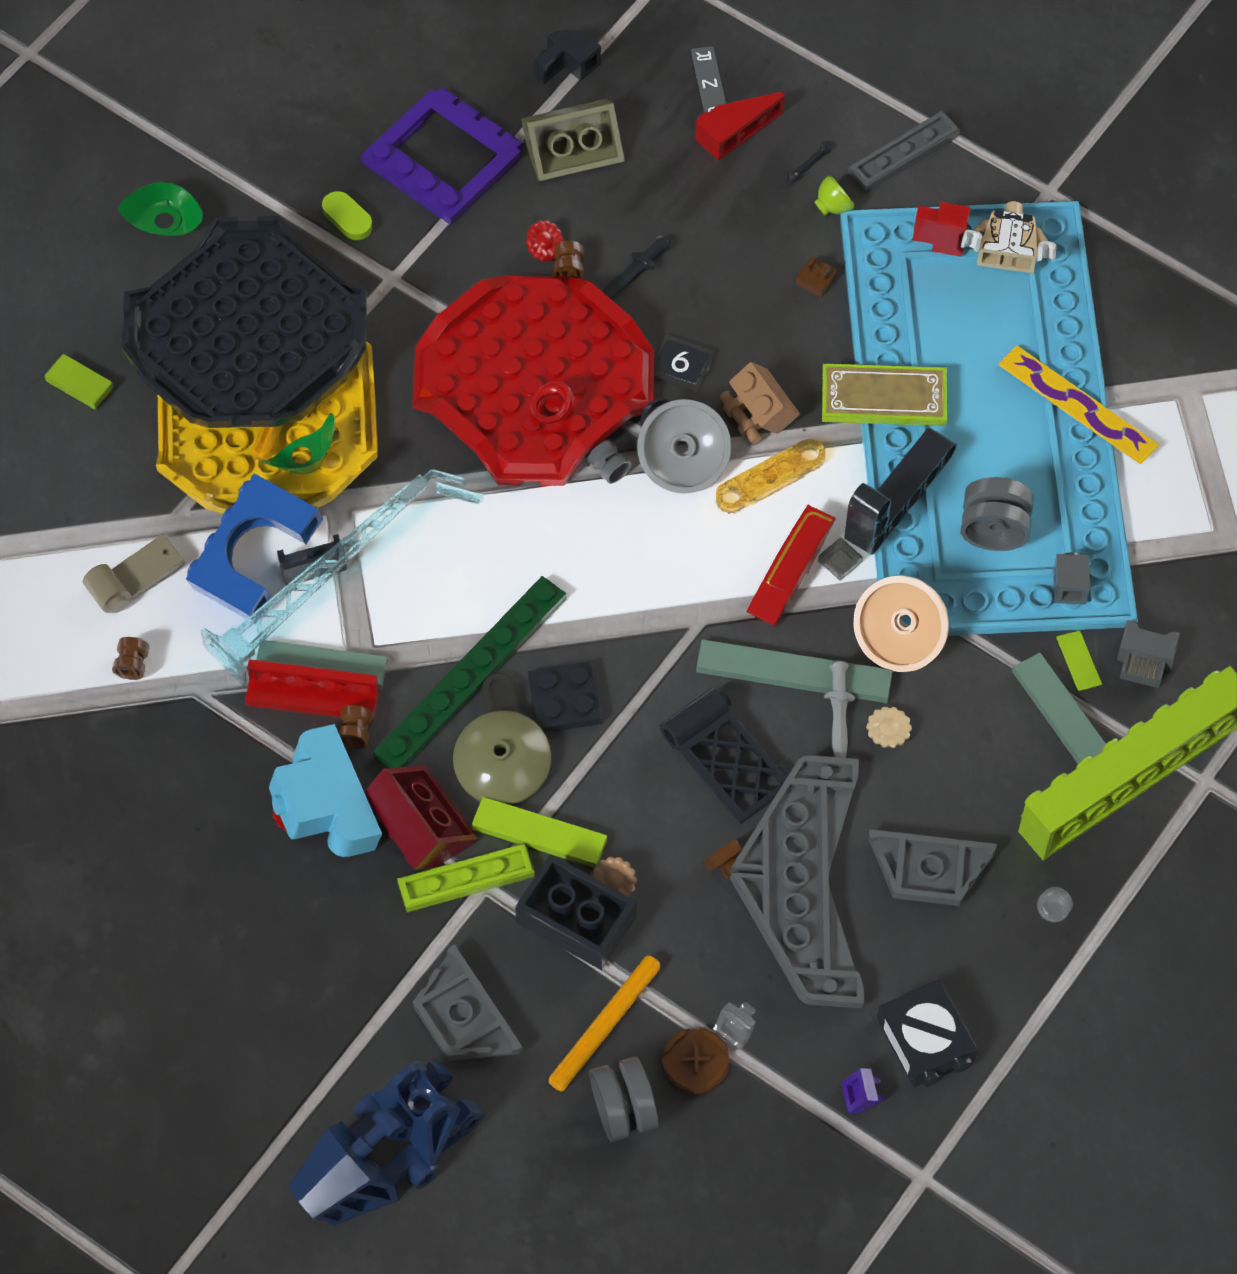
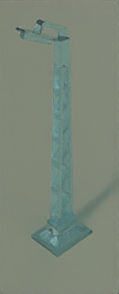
[200,469,484,687]

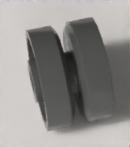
[960,477,1034,551]
[589,1056,659,1142]

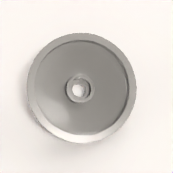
[637,399,731,494]

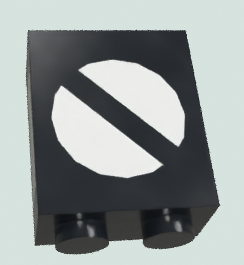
[877,979,978,1088]

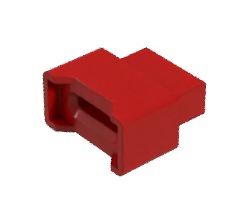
[913,202,971,257]

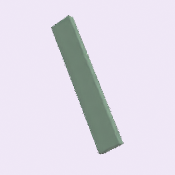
[696,639,893,703]

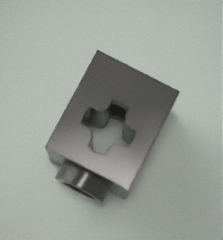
[1053,552,1090,604]

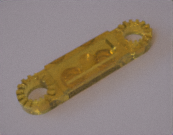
[715,439,826,514]

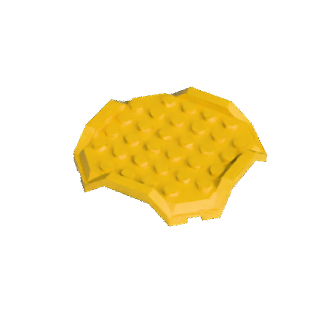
[156,341,378,514]

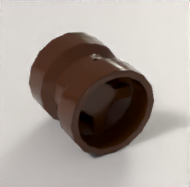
[553,241,584,279]
[112,636,150,680]
[338,705,374,749]

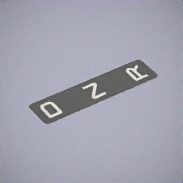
[691,46,726,112]

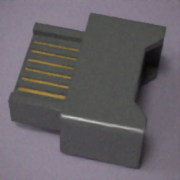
[1117,620,1180,688]

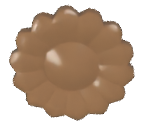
[592,857,637,897]

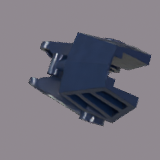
[288,1060,485,1225]

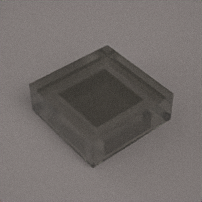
[818,537,863,581]

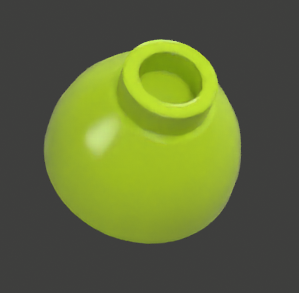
[814,176,854,216]

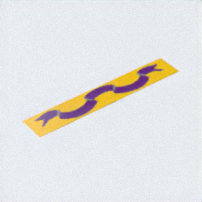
[998,345,1159,465]

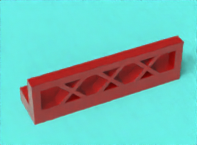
[245,659,379,722]

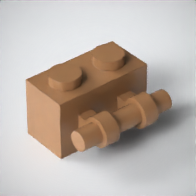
[719,362,800,445]

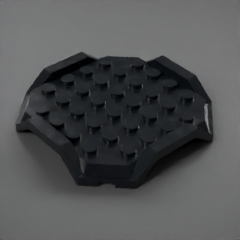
[122,216,367,428]

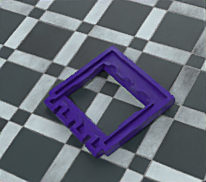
[361,87,524,225]

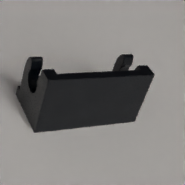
[277,534,347,587]

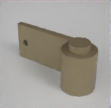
[82,533,185,613]

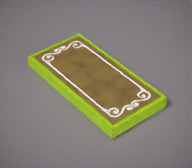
[822,364,947,426]

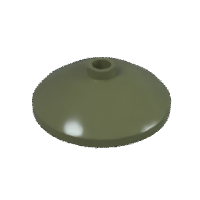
[453,711,551,805]

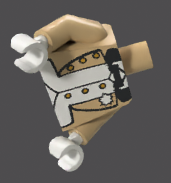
[961,201,1057,274]

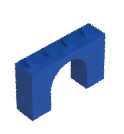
[186,473,323,624]

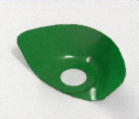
[118,182,203,236]
[257,413,335,474]

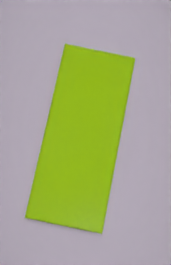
[1056,630,1102,691]

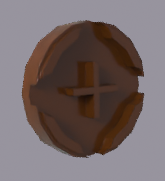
[662,1028,730,1095]

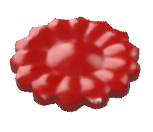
[526,220,564,262]

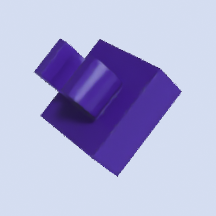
[841,1068,885,1114]

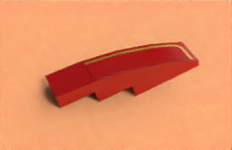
[746,504,836,627]

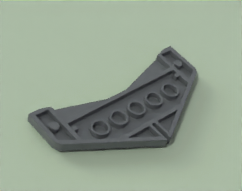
[730,755,864,1008]

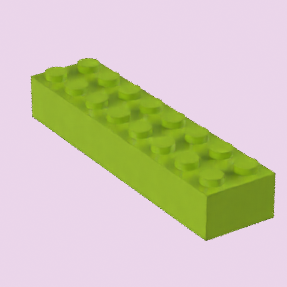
[1018,666,1237,861]

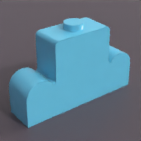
[269,724,382,857]

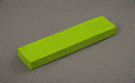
[472,797,607,868]
[397,843,535,912]

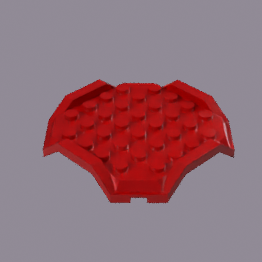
[412,276,654,486]

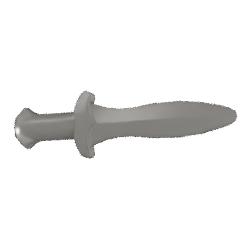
[824,660,855,758]

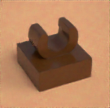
[796,256,838,298]
[702,839,742,880]

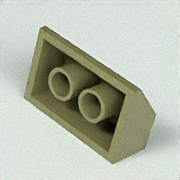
[521,99,625,181]

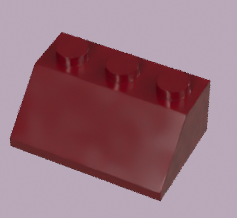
[364,765,478,870]

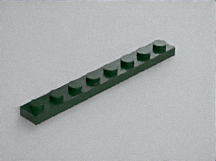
[373,576,567,768]

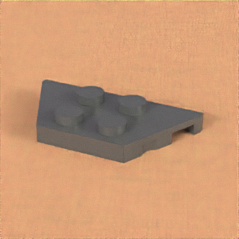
[868,829,997,906]
[413,944,523,1061]

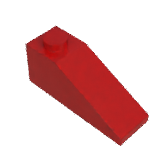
[695,92,785,161]

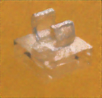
[714,1002,756,1049]

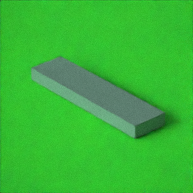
[256,640,388,690]
[1012,653,1106,764]

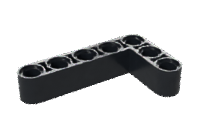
[844,427,957,555]

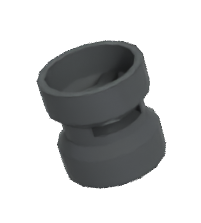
[588,440,631,484]

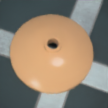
[854,575,949,672]

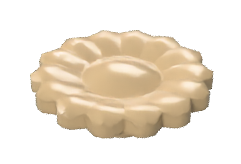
[866,706,912,748]

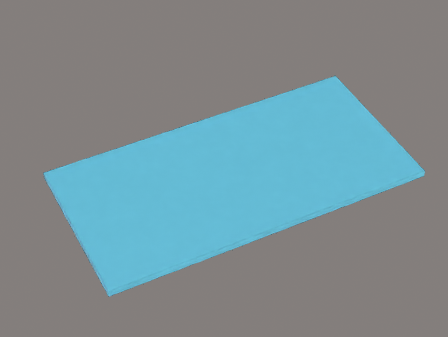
[840,201,1138,636]

